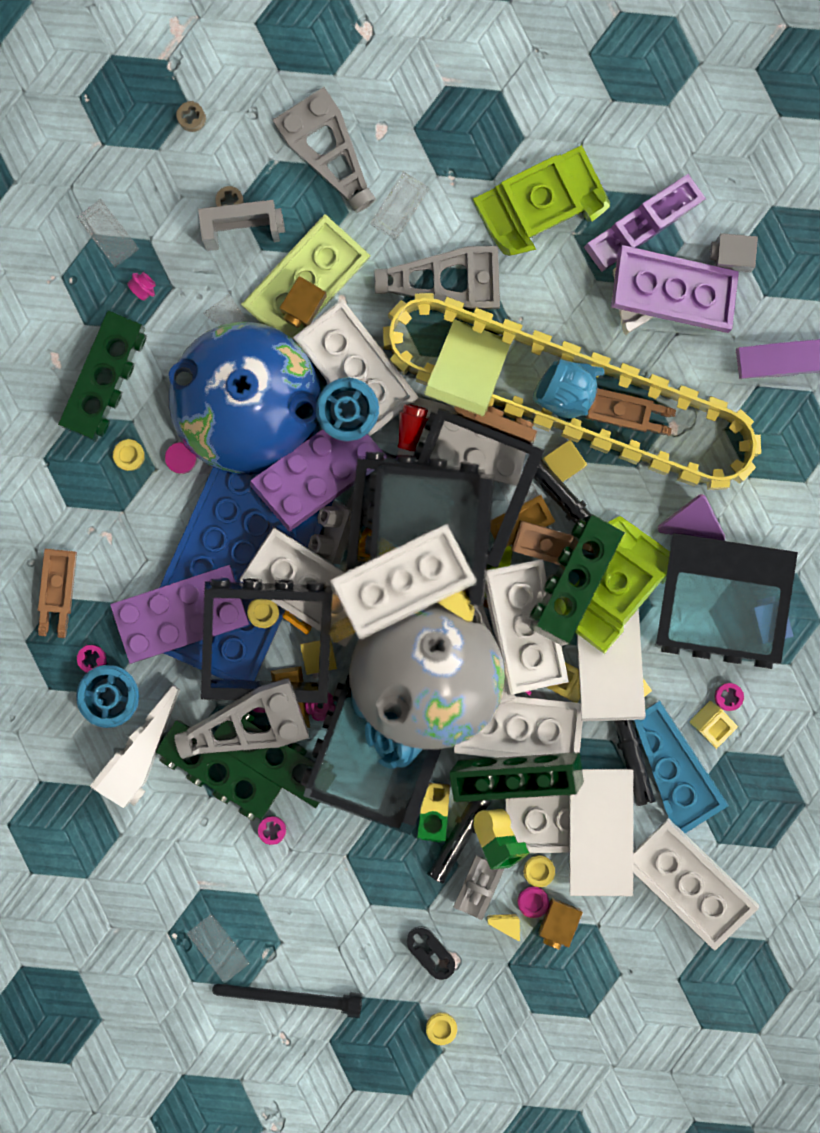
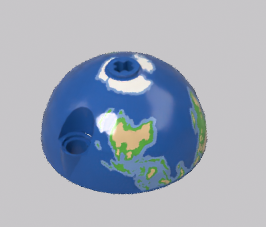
[169,322,321,474]

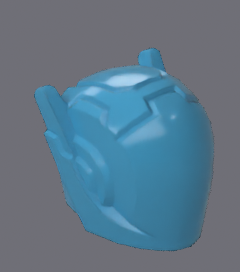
[533,359,605,419]

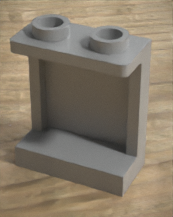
[198,200,285,251]

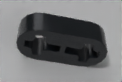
[407,926,455,980]

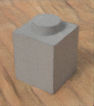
[710,233,758,273]

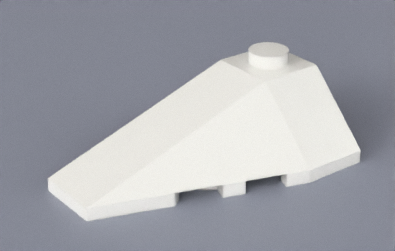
[90,686,180,808]

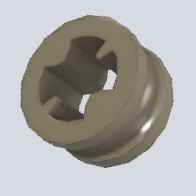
[177,101,206,132]
[215,186,244,207]

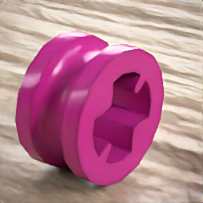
[77,645,106,672]
[714,683,744,711]
[258,816,287,845]

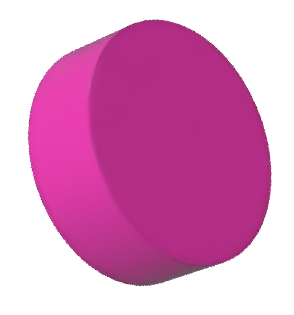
[165,442,197,474]
[518,886,549,918]

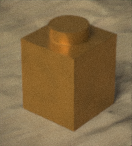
[280,276,327,328]
[538,898,583,950]

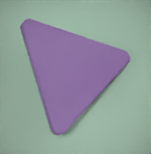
[658,494,725,541]

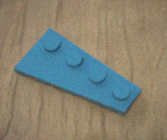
[634,700,729,833]

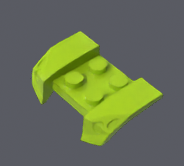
[472,145,610,256]
[554,516,670,654]

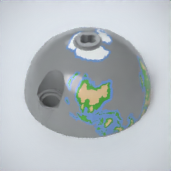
[349,602,505,749]

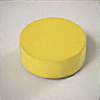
[113,439,145,471]
[247,599,279,628]
[523,855,555,887]
[426,1012,457,1045]

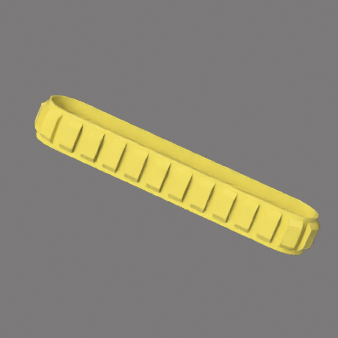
[383,293,761,490]

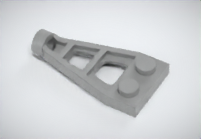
[273,87,376,213]
[374,246,500,310]
[175,678,309,759]

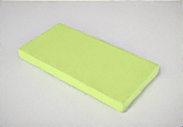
[241,214,371,340]
[424,319,510,416]

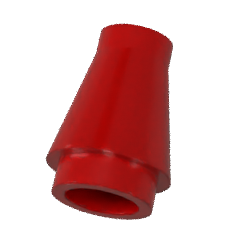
[397,404,429,452]

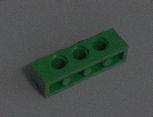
[58,310,147,442]
[529,514,625,646]
[213,713,337,809]
[156,720,282,821]
[449,752,584,802]

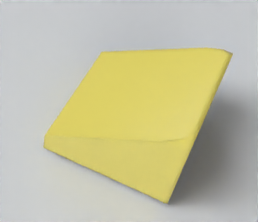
[543,440,587,482]
[438,589,475,622]
[300,638,337,675]
[546,662,580,703]
[690,701,738,749]
[487,914,520,941]

